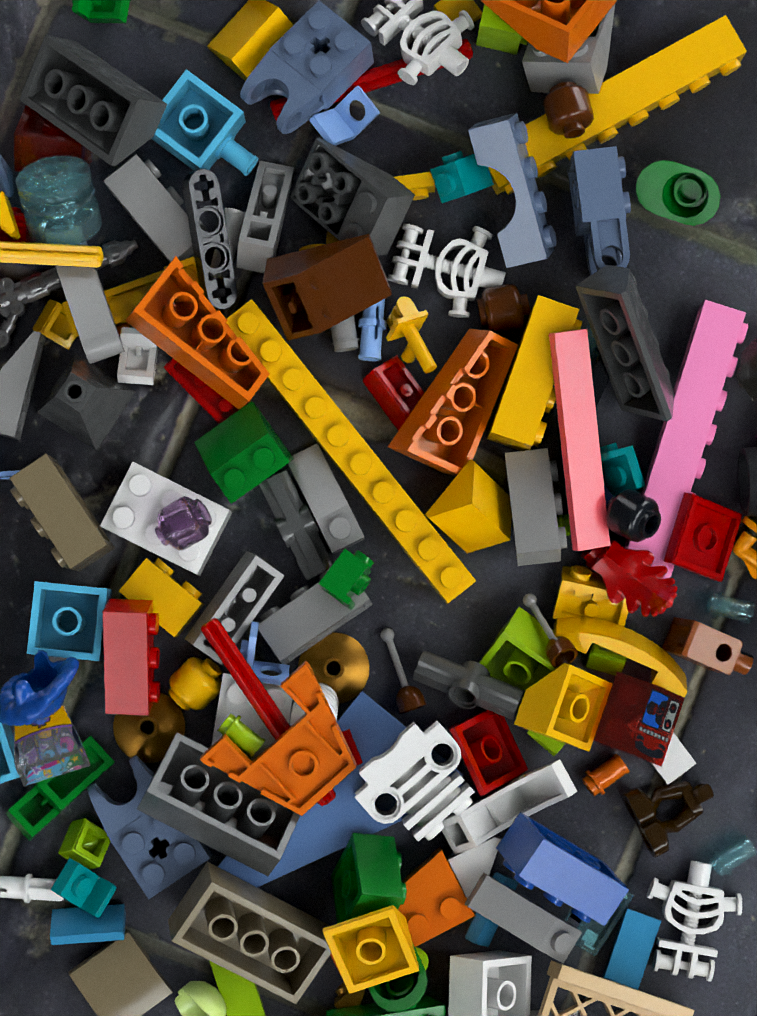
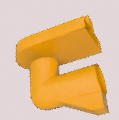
[732,516,757,579]

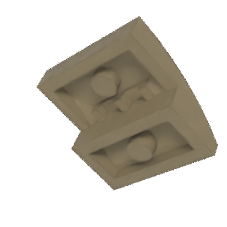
[69,929,173,1016]

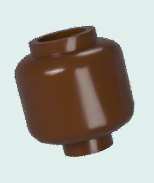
[543,81,594,139]
[477,284,530,333]

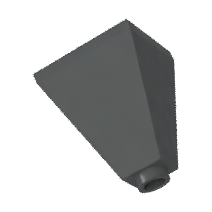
[37,353,136,451]

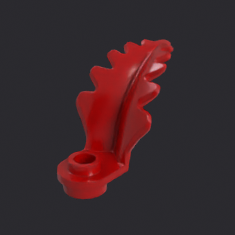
[581,538,678,617]

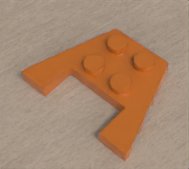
[200,661,357,816]

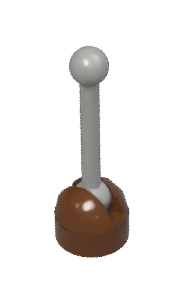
[523,593,578,668]
[380,628,427,714]

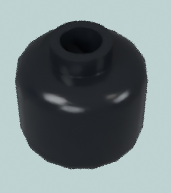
[606,489,661,542]

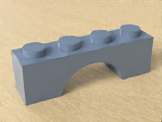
[468,113,557,268]

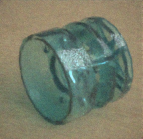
[15,156,102,245]

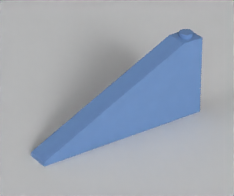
[217,691,463,887]

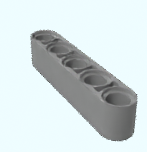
[40,208,125,364]

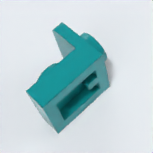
[600,443,646,496]
[51,858,117,918]

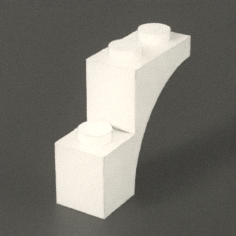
[442,759,577,855]

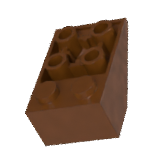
[263,234,392,341]

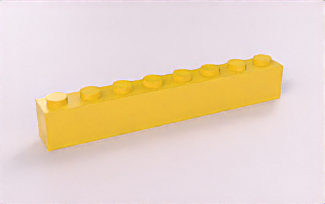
[488,15,747,195]

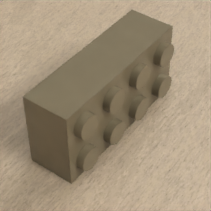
[168,862,331,1004]

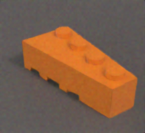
[125,256,270,409]
[388,329,518,476]
[330,846,475,979]

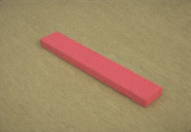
[549,329,610,551]

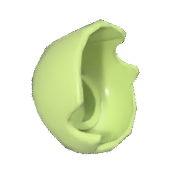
[174,981,226,1016]

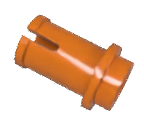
[582,754,630,797]

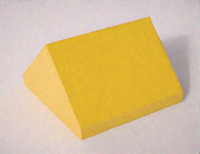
[207,0,293,81]
[425,459,512,554]
[322,905,419,994]

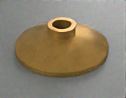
[298,632,370,704]
[113,693,185,763]

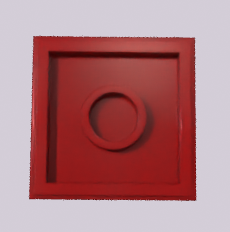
[663,492,743,582]

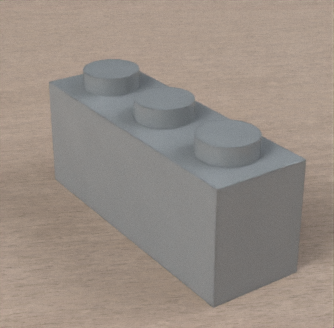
[104,154,207,263]
[505,448,567,566]
[184,551,284,665]
[258,568,373,664]

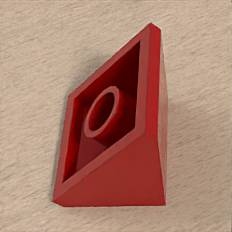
[448,710,528,796]

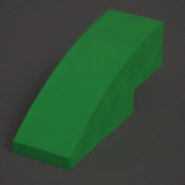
[5,736,115,841]

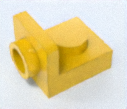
[394,172,436,201]

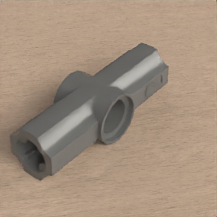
[259,471,333,581]
[413,650,525,720]

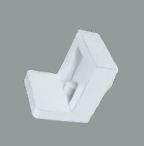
[117,327,158,385]

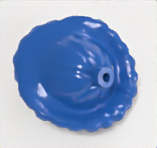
[0,650,80,726]

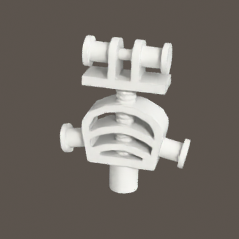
[361,0,475,85]
[387,224,506,318]
[647,860,742,982]

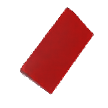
[363,355,424,431]

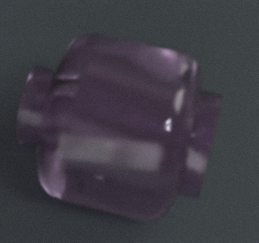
[155,496,212,551]

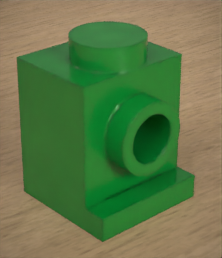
[318,549,374,610]

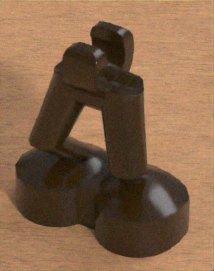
[622,781,714,858]

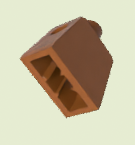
[662,617,754,675]

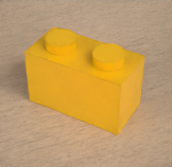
[119,558,205,638]

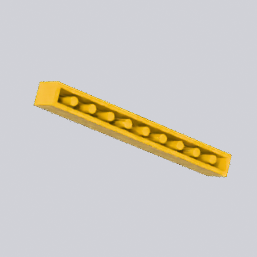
[226,299,476,604]

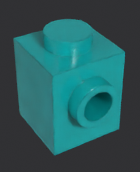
[430,150,494,203]

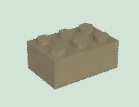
[10,454,115,572]

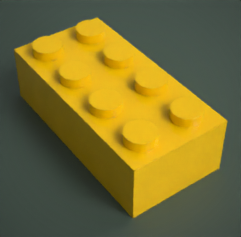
[487,295,582,451]

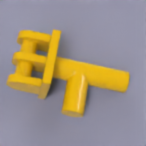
[386,296,437,374]

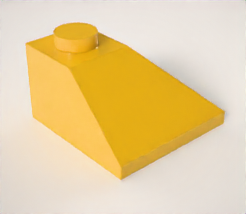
[514,663,613,752]

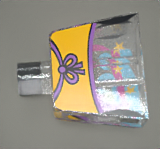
[13,705,91,786]

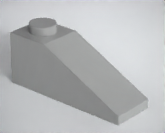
[236,161,294,273]
[0,331,46,440]
[288,443,365,555]
[465,872,582,964]

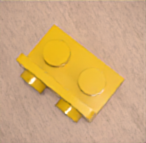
[552,565,628,627]

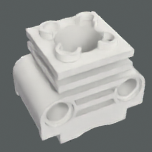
[354,720,475,842]

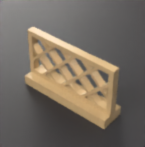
[538,960,695,1016]

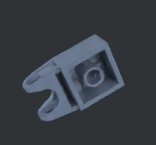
[240,0,374,134]
[567,146,631,275]
[87,755,213,899]

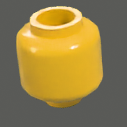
[169,657,222,711]

